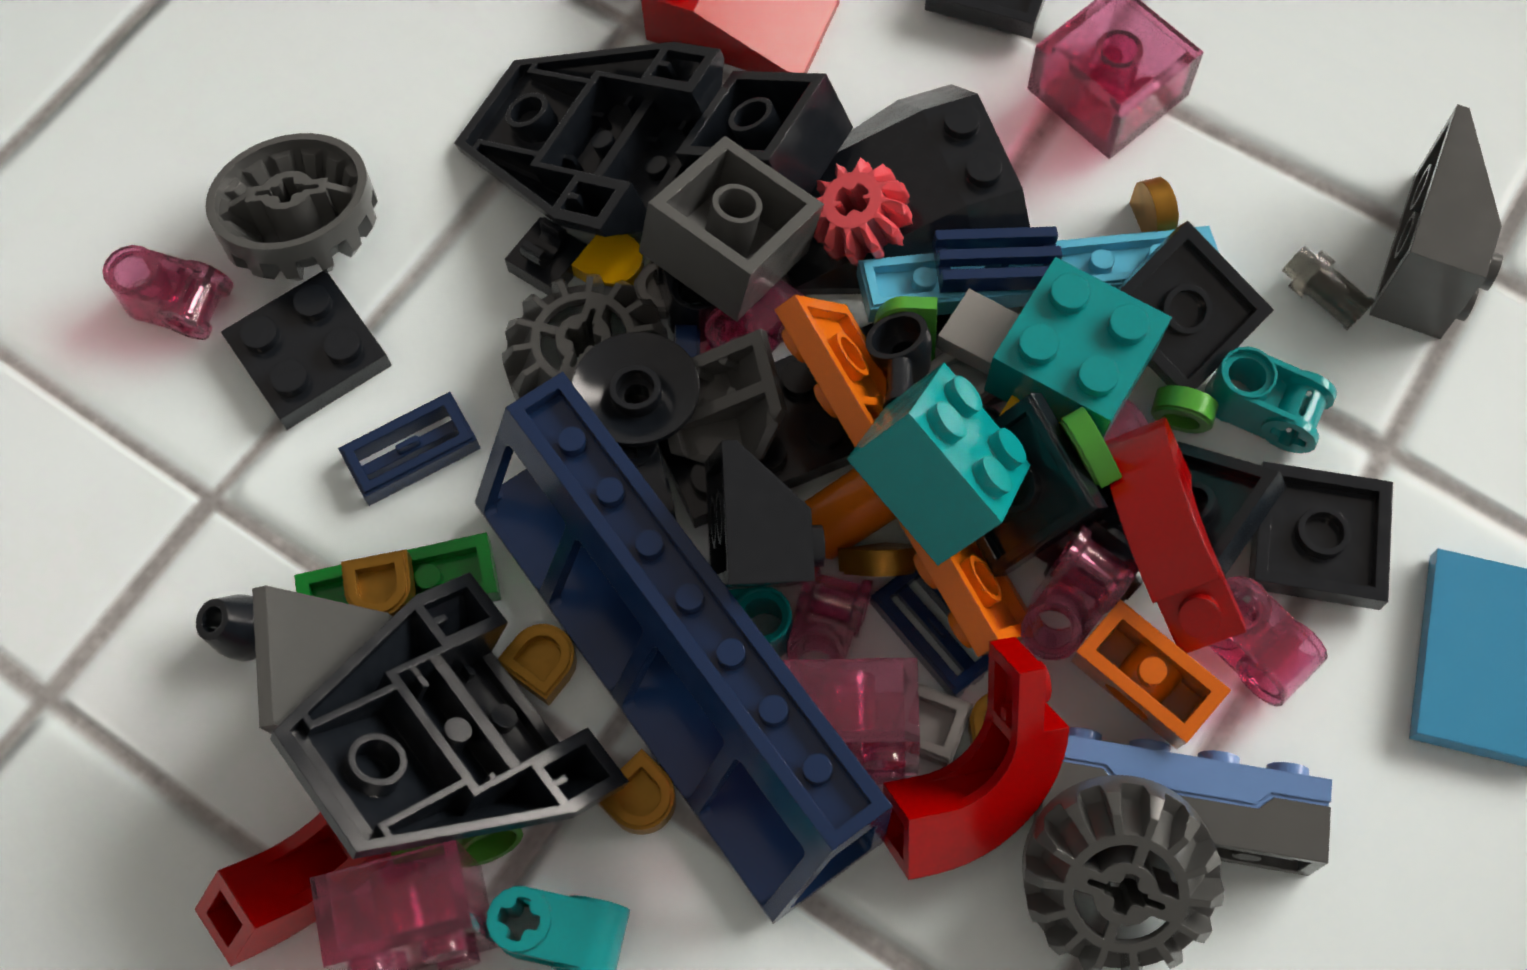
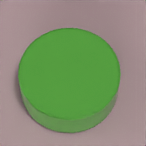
[1151,385,1219,434]

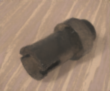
[1282,246,1375,331]

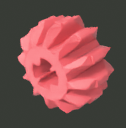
[813,157,913,266]

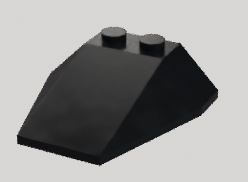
[454,41,724,237]
[785,84,1030,295]
[270,572,629,859]

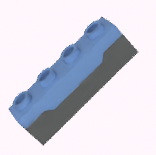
[1033,727,1332,876]

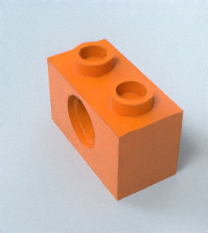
[1071,599,1231,749]

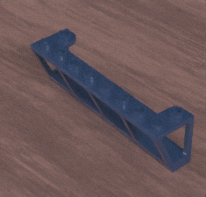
[475,371,893,924]

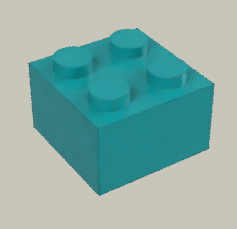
[984,257,1172,439]
[847,362,1030,565]

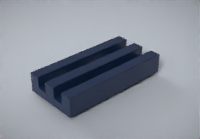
[932,226,1063,293]
[338,392,481,506]
[870,570,989,698]

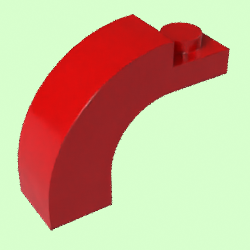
[1105,417,1246,653]
[883,637,1070,880]
[194,812,393,967]

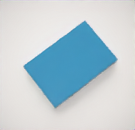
[1409,548,1527,767]

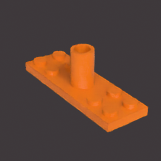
[774,295,1040,657]

